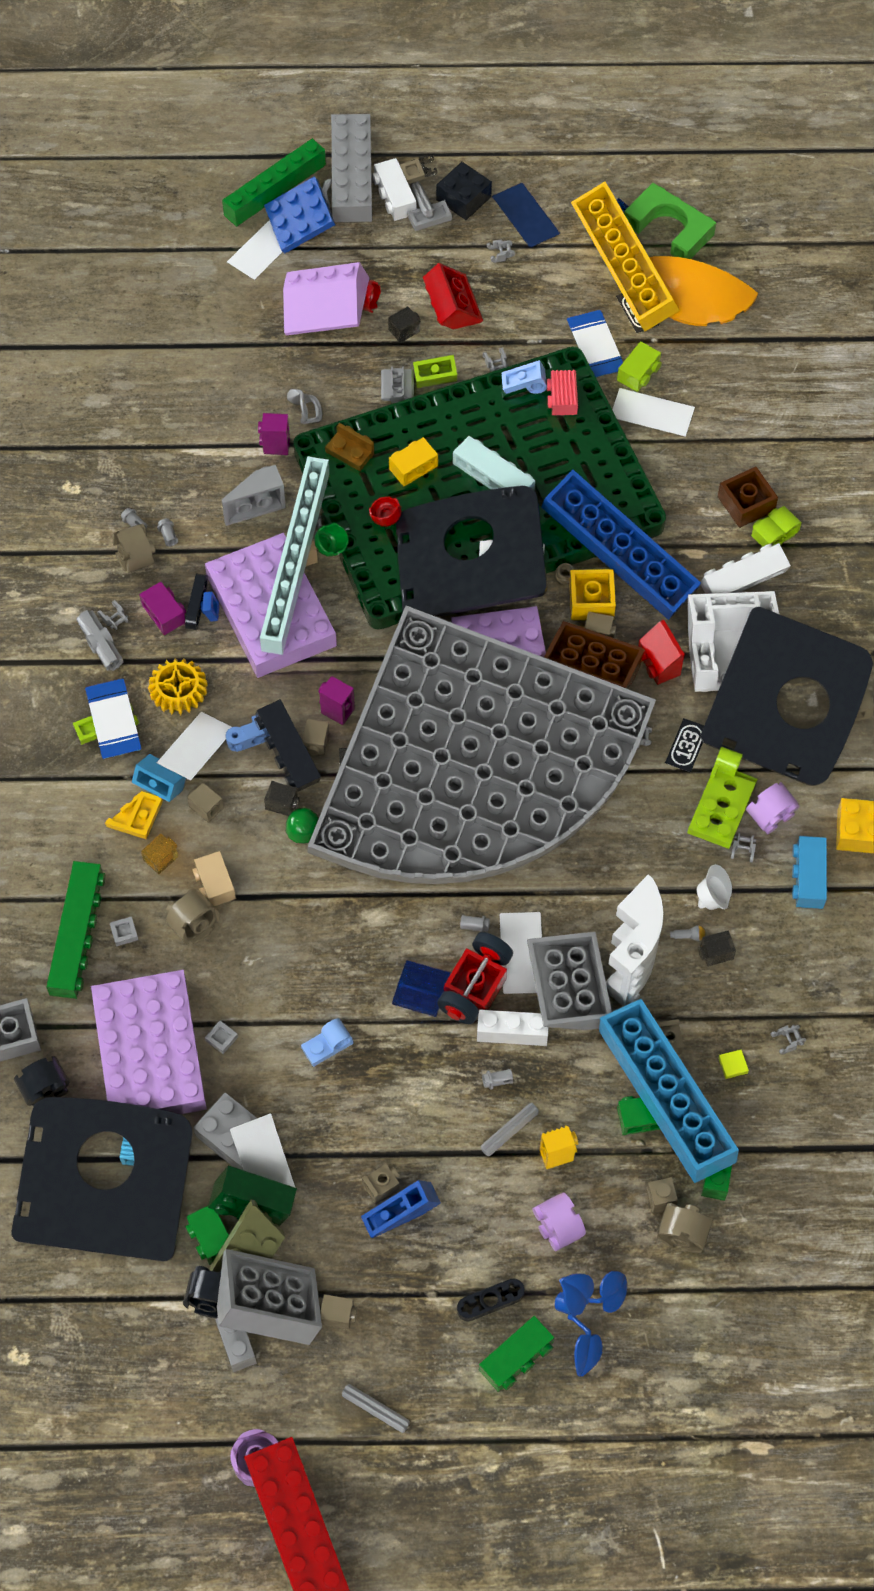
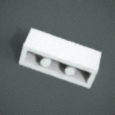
[372,158,417,221]
[477,1010,548,1046]

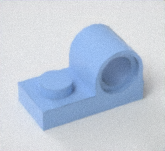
[502,360,547,394]
[301,1018,353,1067]

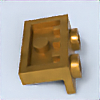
[325,423,374,471]

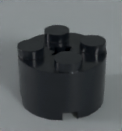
[14,1056,70,1107]
[183,1266,221,1318]

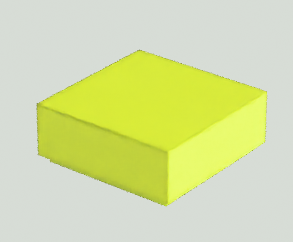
[718,1049,749,1079]

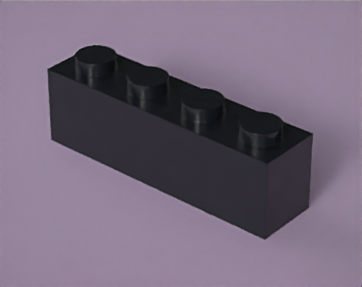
[254,699,321,793]

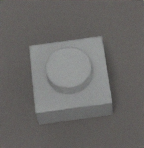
[110,916,138,947]
[205,1021,238,1054]

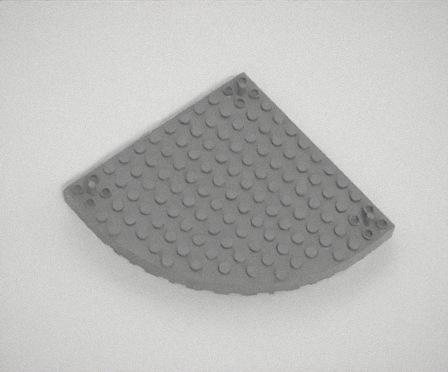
[308,606,656,884]

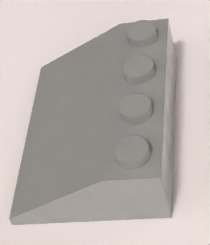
[527,932,612,1030]
[217,1249,322,1345]

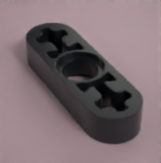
[185,573,208,631]
[457,1278,525,1322]

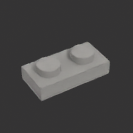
[408,200,452,231]

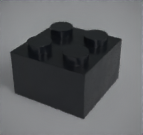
[436,162,492,220]

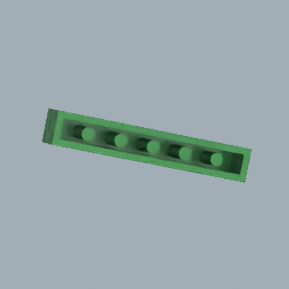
[222,138,326,227]
[46,861,106,999]

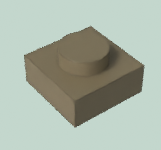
[400,159,425,184]

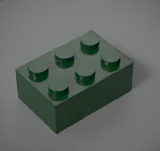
[208,1165,297,1226]

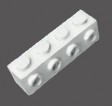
[700,544,791,594]

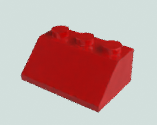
[423,263,483,330]

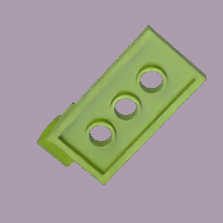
[687,747,758,849]

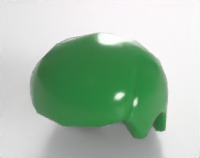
[314,523,349,557]
[285,808,319,844]

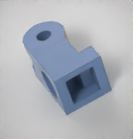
[225,716,266,752]

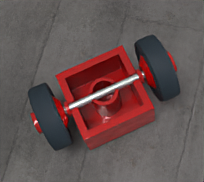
[437,932,513,1024]

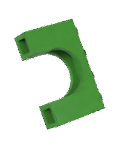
[624,183,716,259]

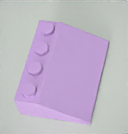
[283,262,369,335]

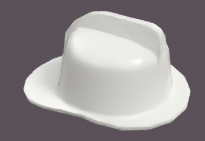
[696,864,732,910]

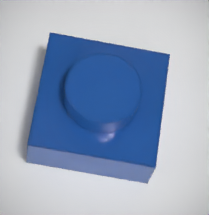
[201,591,219,622]

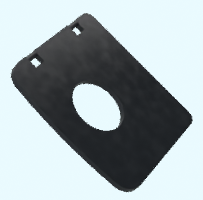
[396,486,548,617]
[701,607,873,786]
[11,1097,193,1261]

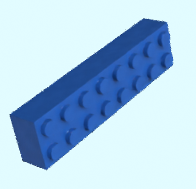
[541,470,701,620]

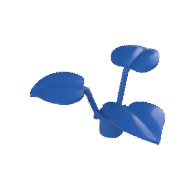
[555,1271,627,1377]

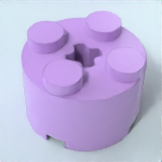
[746,782,800,834]
[532,1193,586,1251]
[230,1429,278,1487]

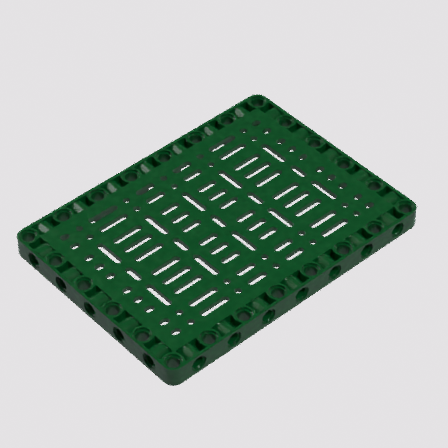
[293,346,666,630]

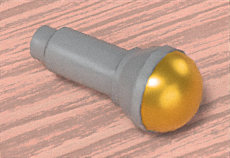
[670,925,705,941]

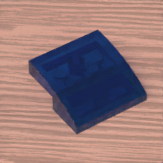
[392,960,451,1017]

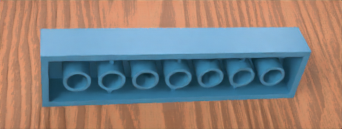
[599,999,739,1183]

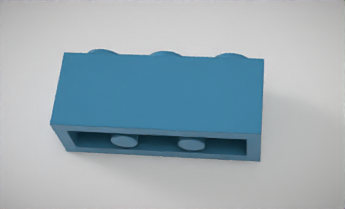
[792,836,827,909]

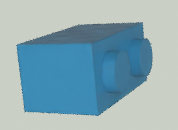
[132,754,186,802]

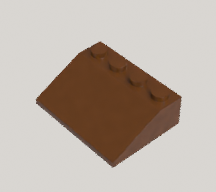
[544,621,645,689]

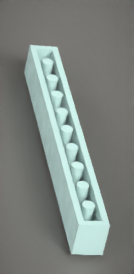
[260,457,329,655]

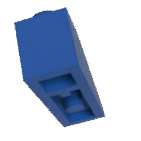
[361,1180,441,1238]

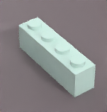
[453,436,535,491]

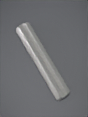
[411,182,434,218]
[481,1103,539,1156]
[342,1384,410,1433]

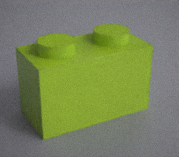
[617,341,662,392]
[413,355,457,388]

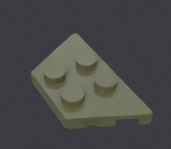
[209,1199,285,1272]

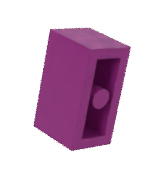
[258,413,290,455]
[139,582,186,635]
[318,676,355,725]

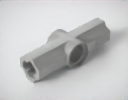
[76,610,123,671]

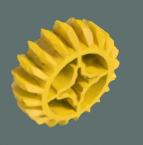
[148,658,208,715]

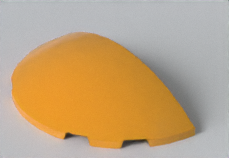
[649,256,758,326]

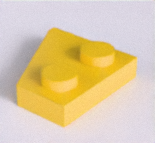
[105,791,163,839]

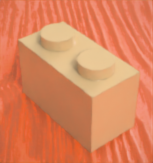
[192,851,236,906]

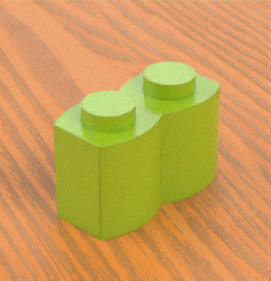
[751,506,802,547]

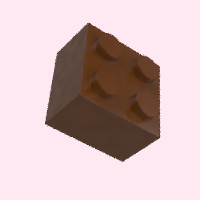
[717,466,778,528]

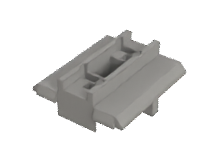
[381,366,414,403]

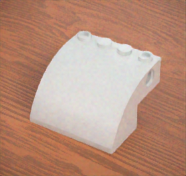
[688,591,779,692]
[606,875,663,1007]

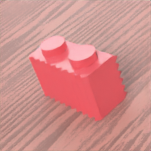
[547,370,578,415]

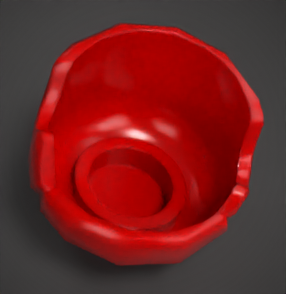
[363,280,381,313]
[369,497,401,527]

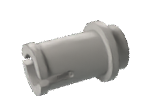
[121,508,148,529]
[157,518,178,547]
[460,915,490,932]
[482,1069,513,1090]

